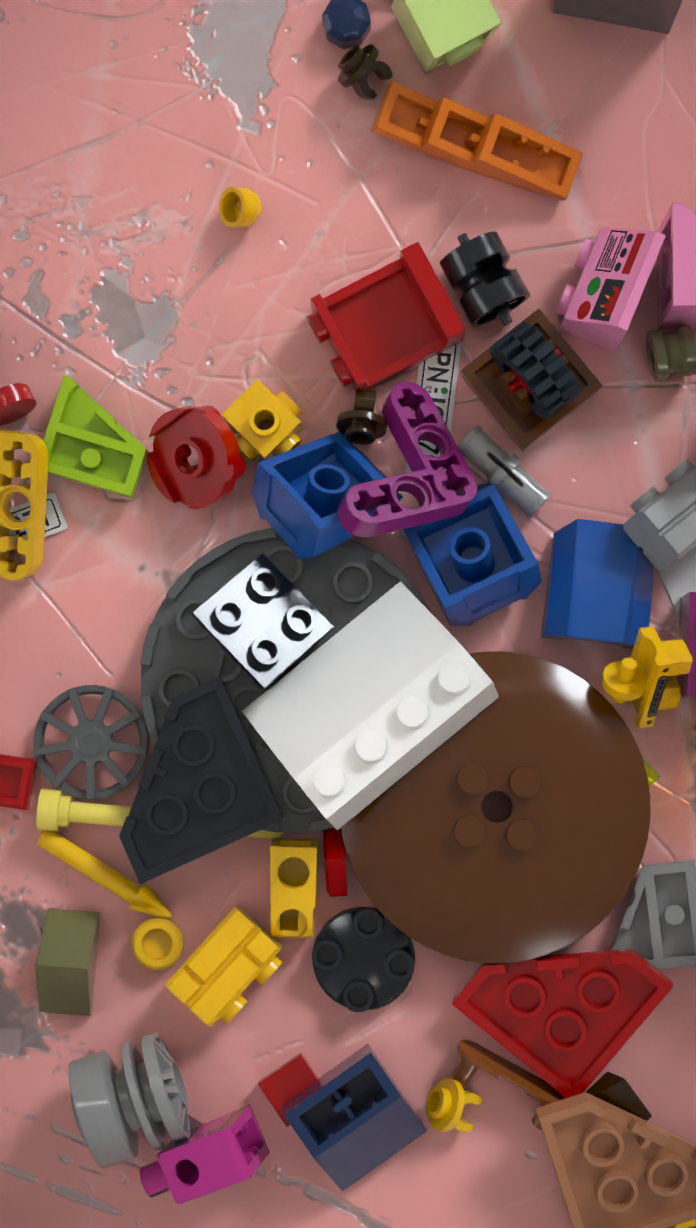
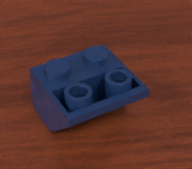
[283,1044,428,1192]

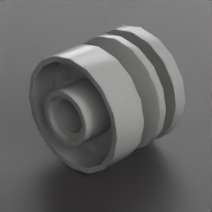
[69,1032,191,1169]

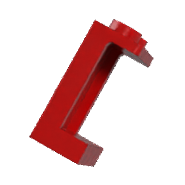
[307,242,466,392]

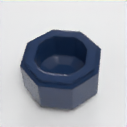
[322,0,371,49]

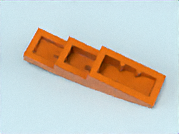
[371,81,583,201]

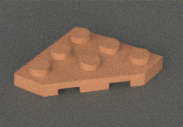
[535,1092,696,1228]

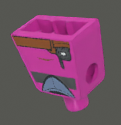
[140,1104,270,1204]

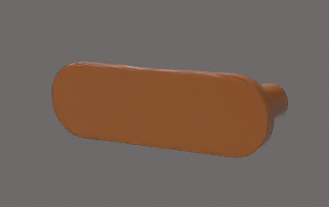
[452,1040,566,1130]

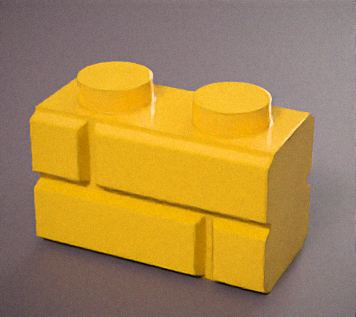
[165,904,283,1027]

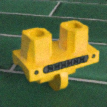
[601,626,693,729]

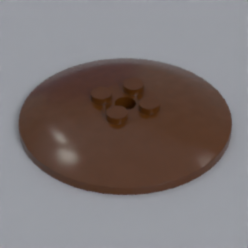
[341,651,651,963]

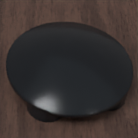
[312,907,415,1012]

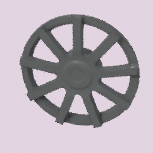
[33,685,148,800]

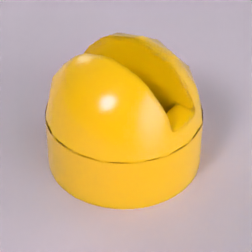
[218,187,263,228]

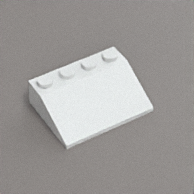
[242,581,499,830]

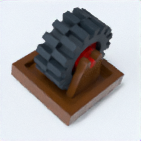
[460,308,603,451]

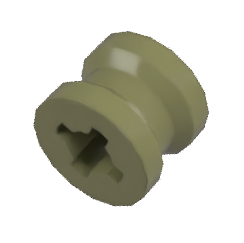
[646,325,696,382]

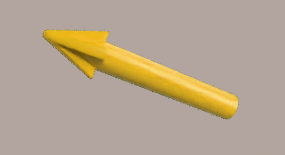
[36,830,171,919]

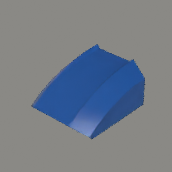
[252,432,403,559]
[403,483,542,626]
[541,519,654,649]

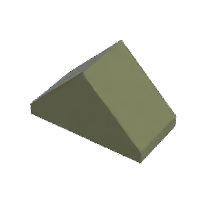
[35,908,100,1016]

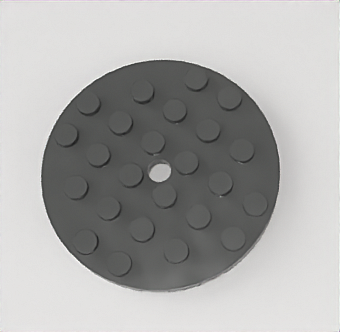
[140,528,431,833]

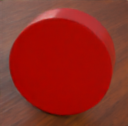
[0,383,36,426]

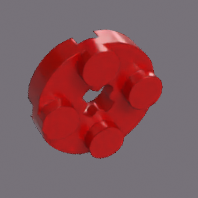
[147,405,246,509]

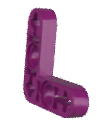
[337,382,477,537]

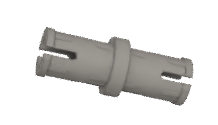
[458,425,552,518]

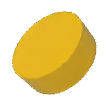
[132,917,185,970]

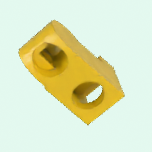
[270,838,318,938]

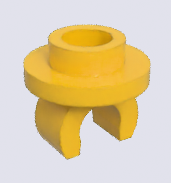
[425,1078,482,1132]

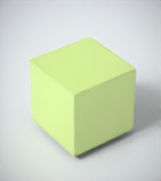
[391,0,501,73]

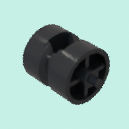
[439,231,530,327]

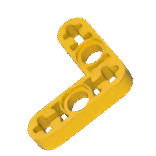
[0,430,49,581]

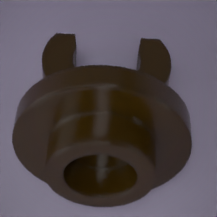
[338,44,393,99]
[336,389,387,445]

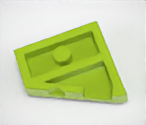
[43,376,148,499]

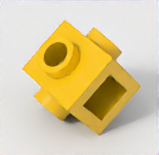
[221,379,303,462]

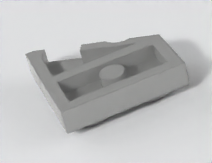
[612,860,696,969]

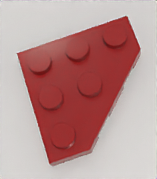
[452,949,673,1098]

